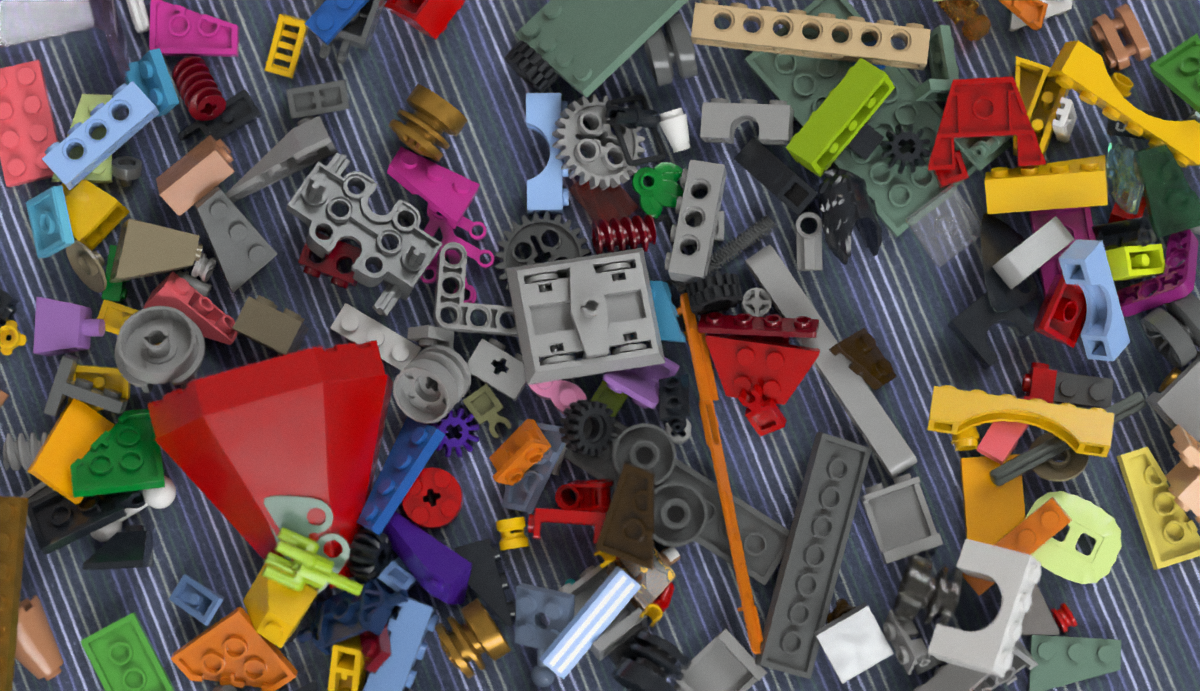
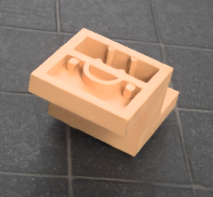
[1166,424,1200,524]

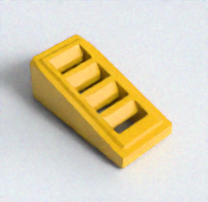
[264,13,308,79]

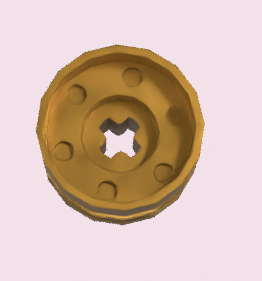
[388,84,468,162]
[434,598,511,679]

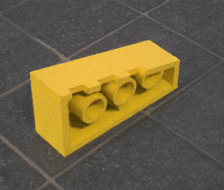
[984,155,1108,214]

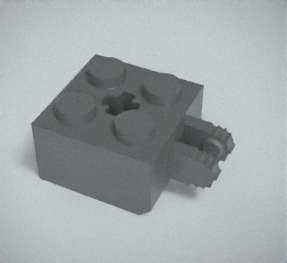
[313,0,386,65]

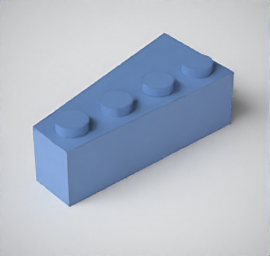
[363,597,439,691]

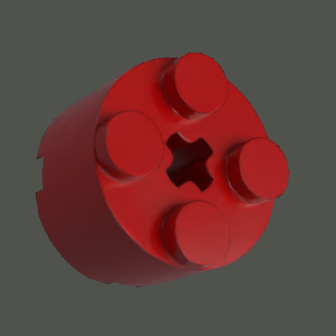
[402,467,464,528]

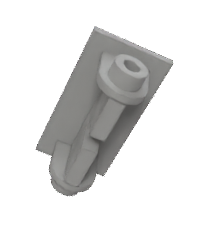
[883,609,931,675]

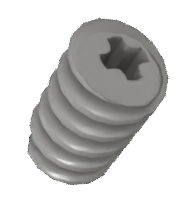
[3,432,48,471]

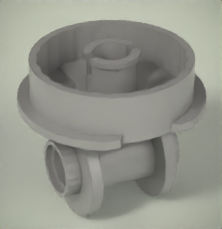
[115,306,205,393]

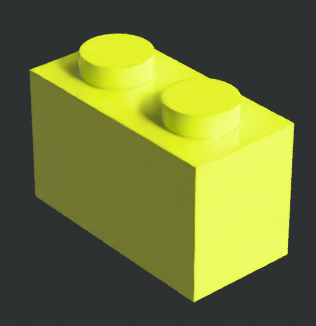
[1105,244,1165,281]

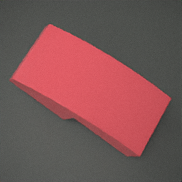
[976,421,1029,465]

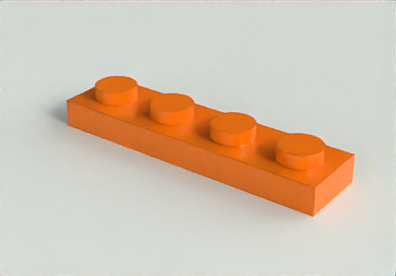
[960,497,1072,596]

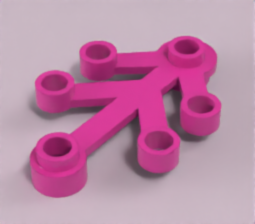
[420,207,495,303]

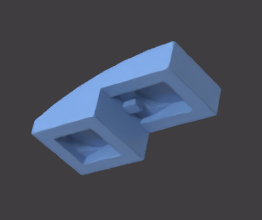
[378,557,417,592]

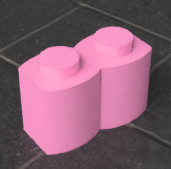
[528,380,587,416]

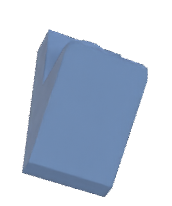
[169,574,225,626]

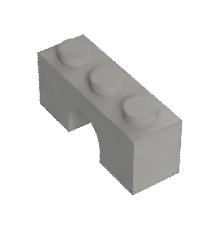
[700,98,794,145]

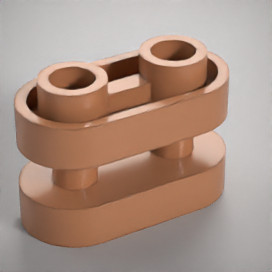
[1090,4,1151,71]

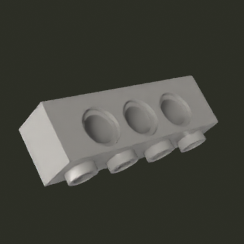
[665,160,727,283]

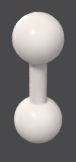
[90,476,176,542]

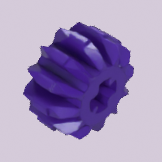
[431,408,480,458]

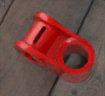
[555,479,614,513]

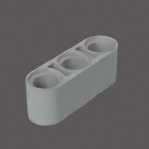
[992,216,1074,289]

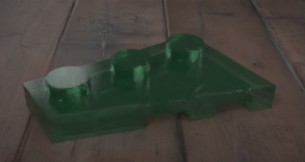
[1135,144,1200,238]

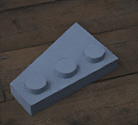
[502,420,566,513]

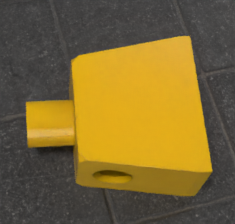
[60,179,130,251]

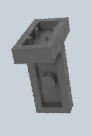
[43,354,128,417]

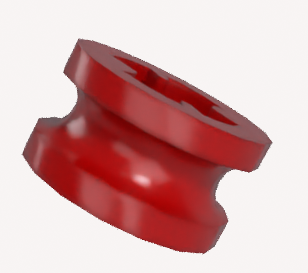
[1050,602,1077,633]

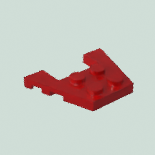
[928,76,1046,171]

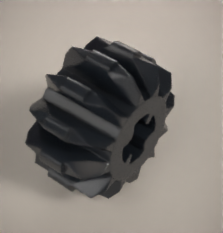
[880,124,931,174]
[347,529,392,580]

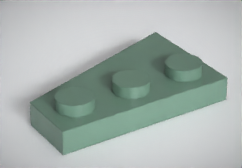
[1028,635,1121,691]

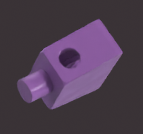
[33,297,105,356]

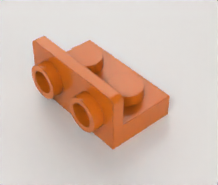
[489,418,551,486]

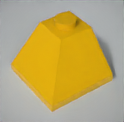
[243,563,320,648]

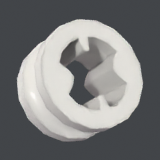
[191,253,217,283]

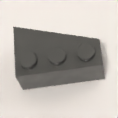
[193,186,277,293]

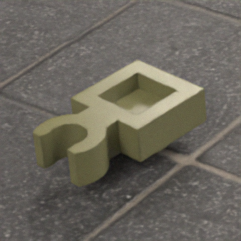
[463,383,512,439]

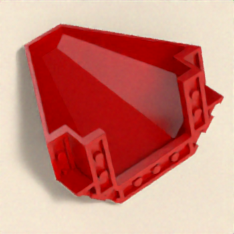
[148,340,393,589]

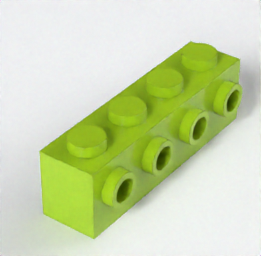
[786,58,895,178]

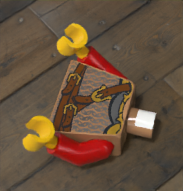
[594,546,681,627]

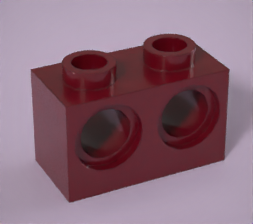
[298,232,361,289]

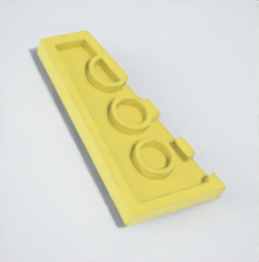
[1117,447,1200,570]

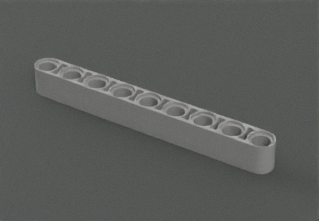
[745,245,918,479]

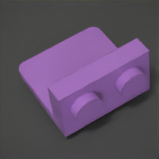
[603,342,680,409]

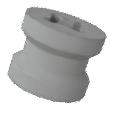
[741,288,772,317]

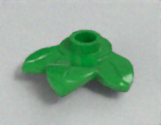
[632,162,684,219]

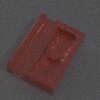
[569,181,639,223]

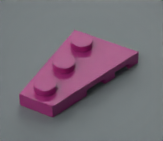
[387,147,480,230]

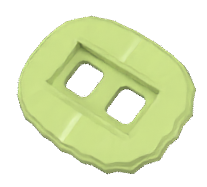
[1026,491,1122,584]

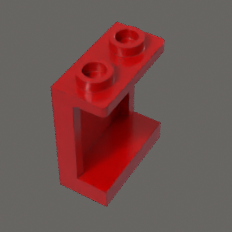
[528,508,607,544]

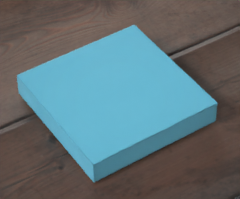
[26,186,75,258]

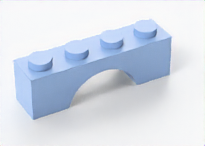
[526,93,569,214]
[1059,239,1130,361]

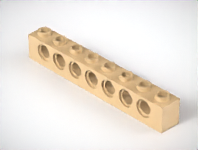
[691,0,931,70]

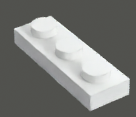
[330,303,422,371]

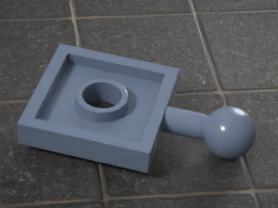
[515,583,575,687]

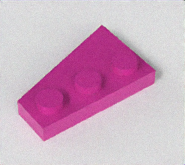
[149,0,239,57]

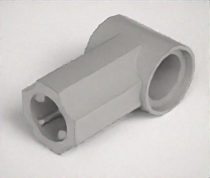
[795,212,823,271]

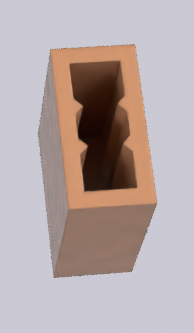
[156,134,234,216]

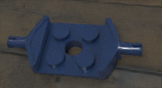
[297,577,409,655]

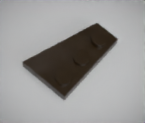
[595,462,655,570]

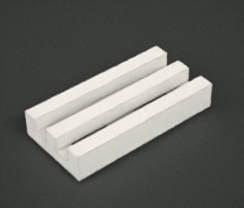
[1052,97,1077,143]

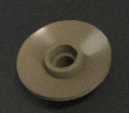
[66,240,107,293]
[1029,432,1089,482]

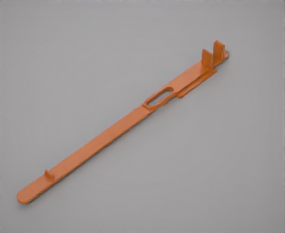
[676,293,763,654]

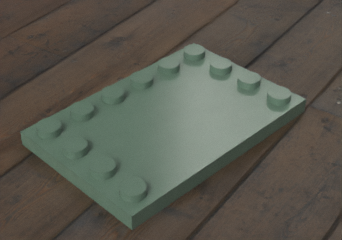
[514,0,689,98]

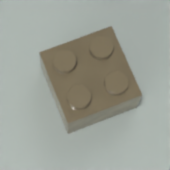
[233,295,309,355]

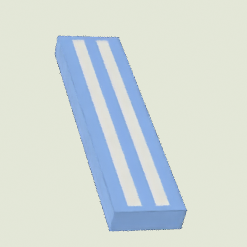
[539,566,641,679]

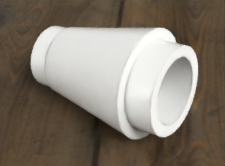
[659,107,691,153]

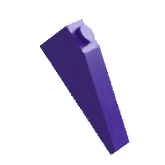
[382,511,472,605]

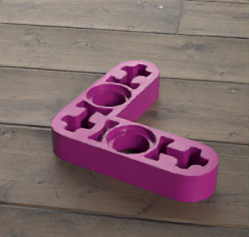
[1117,227,1198,317]

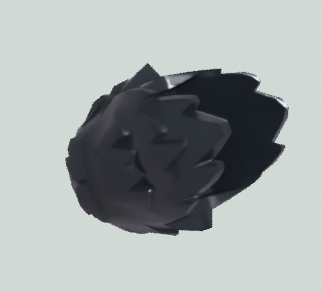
[818,168,882,265]

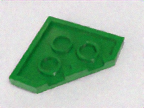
[70,408,165,498]

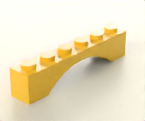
[1048,40,1200,168]
[927,385,1114,458]

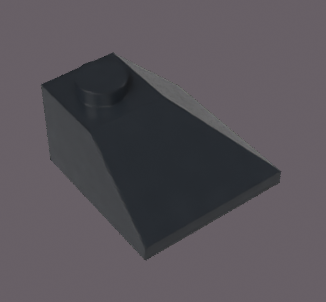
[83,525,154,570]

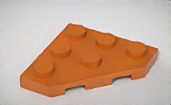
[170,606,298,691]

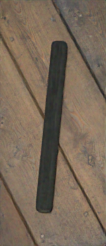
[989,392,1147,486]

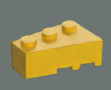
[1013,56,1069,156]

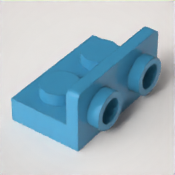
[121,48,179,117]

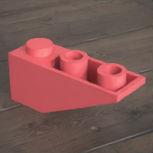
[144,271,238,345]

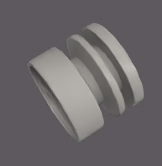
[393,345,471,424]

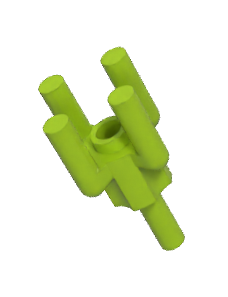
[262,527,363,596]

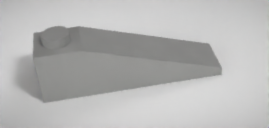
[225,116,337,203]

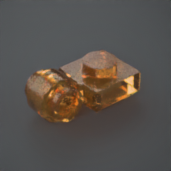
[937,0,991,41]

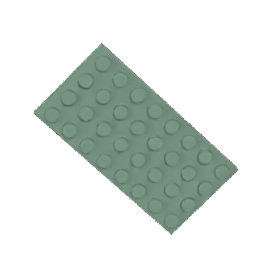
[744,0,978,238]

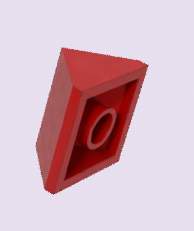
[1033,273,1087,348]

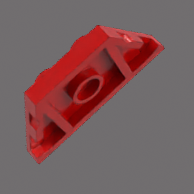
[705,333,821,405]

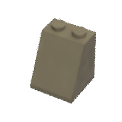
[109,219,203,283]

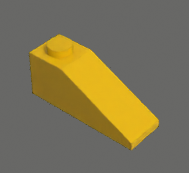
[328,634,367,691]

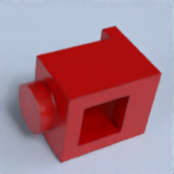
[1019,362,1057,404]

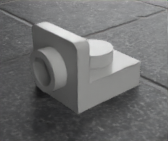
[407,325,454,350]

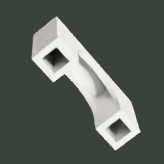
[927,539,1041,678]

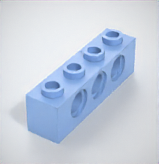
[42,81,159,190]

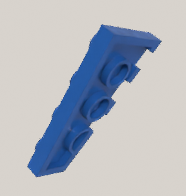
[357,416,445,535]

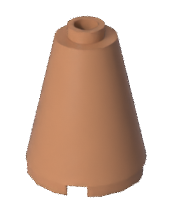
[15,594,64,681]

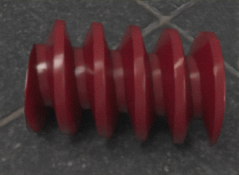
[172,56,226,121]
[591,214,656,255]

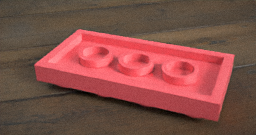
[0,60,59,187]

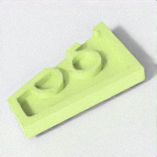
[51,94,112,183]

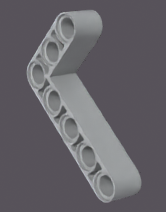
[433,242,518,337]

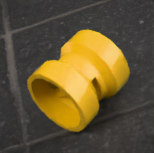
[496,517,529,551]

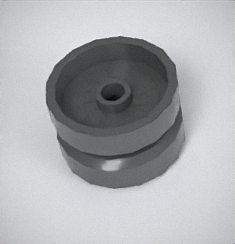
[643,13,698,87]

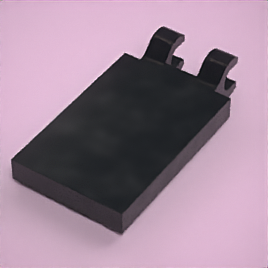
[27,490,146,555]

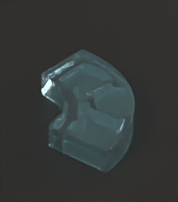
[1106,142,1144,214]

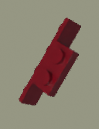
[697,312,819,345]

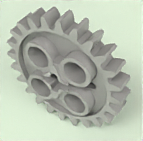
[552,94,645,190]

